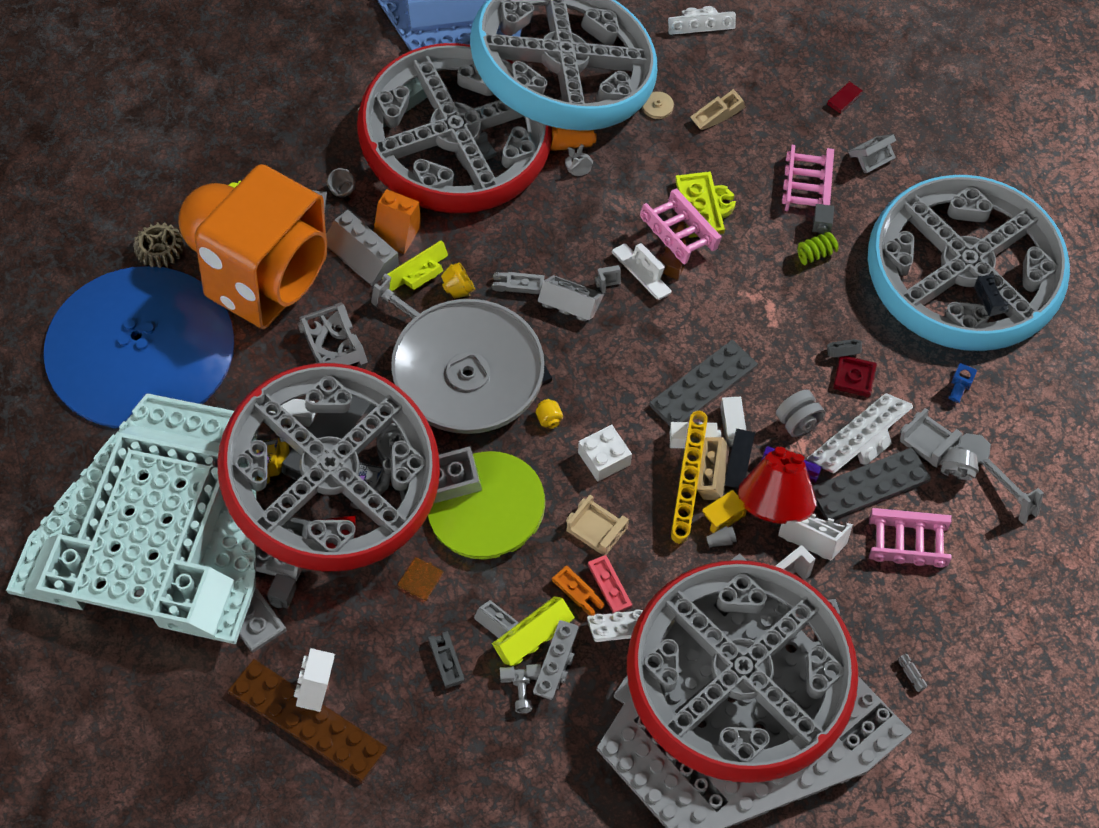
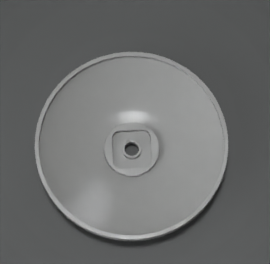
[391,299,544,434]

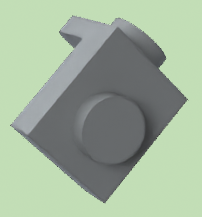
[595,265,621,294]

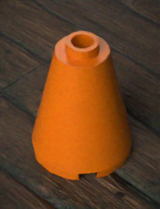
[550,127,597,151]

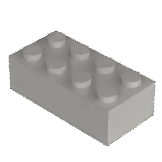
[397,447,482,503]

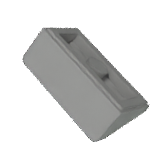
[474,600,519,638]

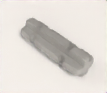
[898,654,927,692]

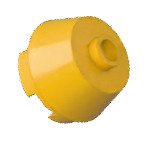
[441,262,475,299]

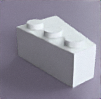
[778,514,853,561]

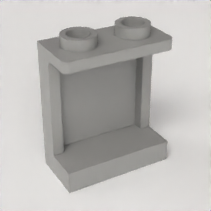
[900,408,963,468]

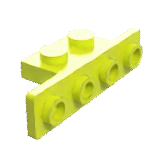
[382,241,448,291]

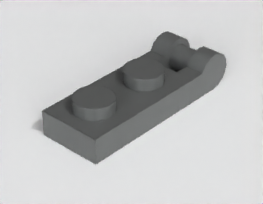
[428,631,465,689]

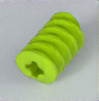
[797,232,839,265]

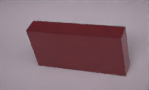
[827,81,863,114]

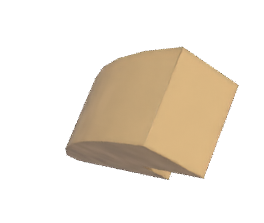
[690,89,746,130]

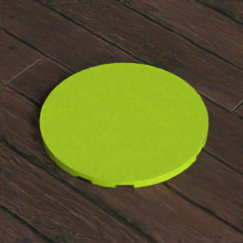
[428,451,545,559]

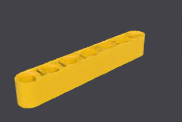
[671,411,707,544]

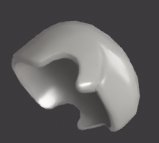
[327,168,356,198]

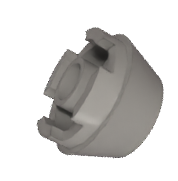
[940,447,979,480]

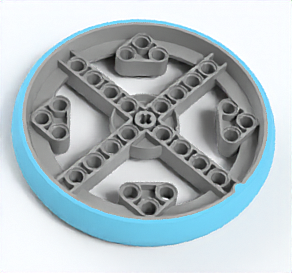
[470,0,658,130]
[868,175,1070,351]

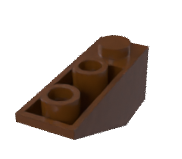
[658,221,686,280]

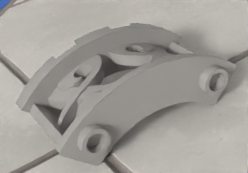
[298,302,368,365]

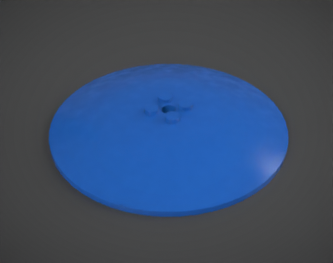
[44,266,234,429]

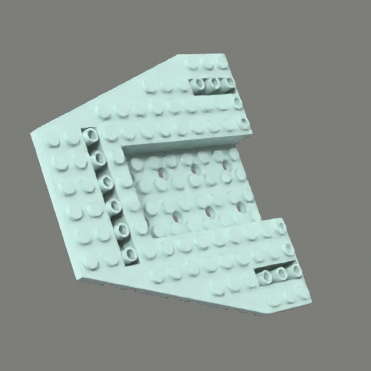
[6,394,257,644]

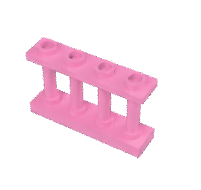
[782,145,834,211]
[640,188,722,264]
[869,508,951,568]

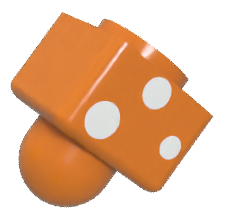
[178,164,327,329]

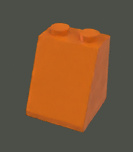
[373,189,421,254]

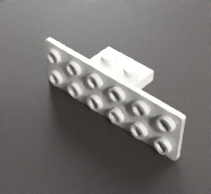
[807,393,913,473]
[587,608,683,642]

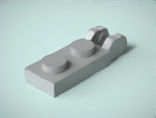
[491,272,545,294]

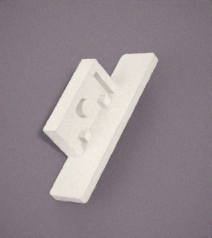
[668,6,736,35]
[612,243,671,300]

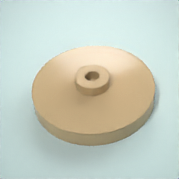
[642,92,674,119]

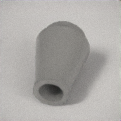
[706,526,737,548]

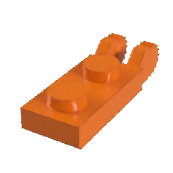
[552,565,604,616]

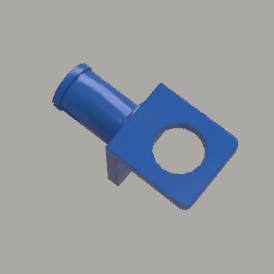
[949,363,977,403]

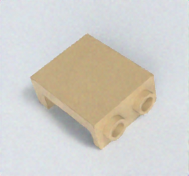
[566,495,629,556]

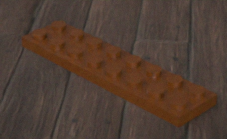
[228,659,388,783]

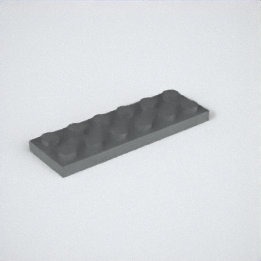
[649,339,758,426]
[812,447,931,521]

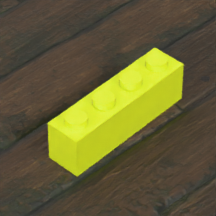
[492,596,575,666]

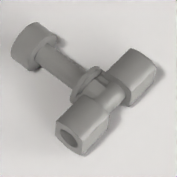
[500,664,541,713]

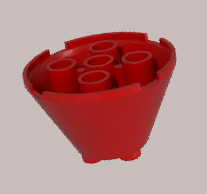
[738,447,816,524]

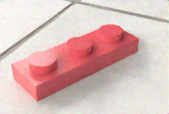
[588,555,632,613]

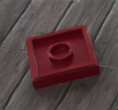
[833,356,877,397]

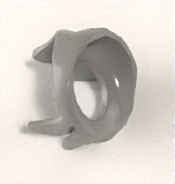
[565,144,593,176]

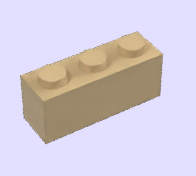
[697,437,729,500]

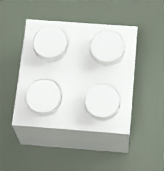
[578,425,632,482]
[294,648,335,712]

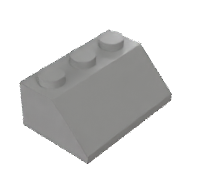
[538,275,604,321]

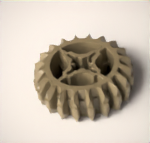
[133,222,184,268]

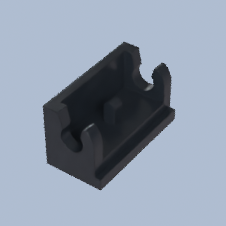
[974,274,1009,317]

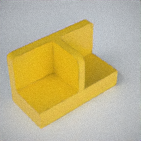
[702,490,747,533]

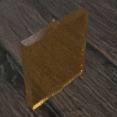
[398,557,444,601]

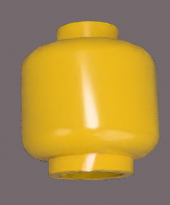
[535,399,563,429]

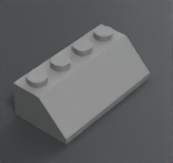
[326,210,399,286]

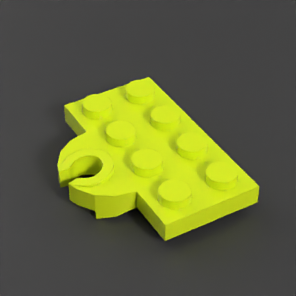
[675,172,736,238]

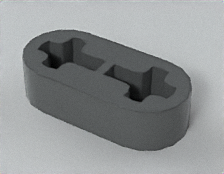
[827,339,862,357]

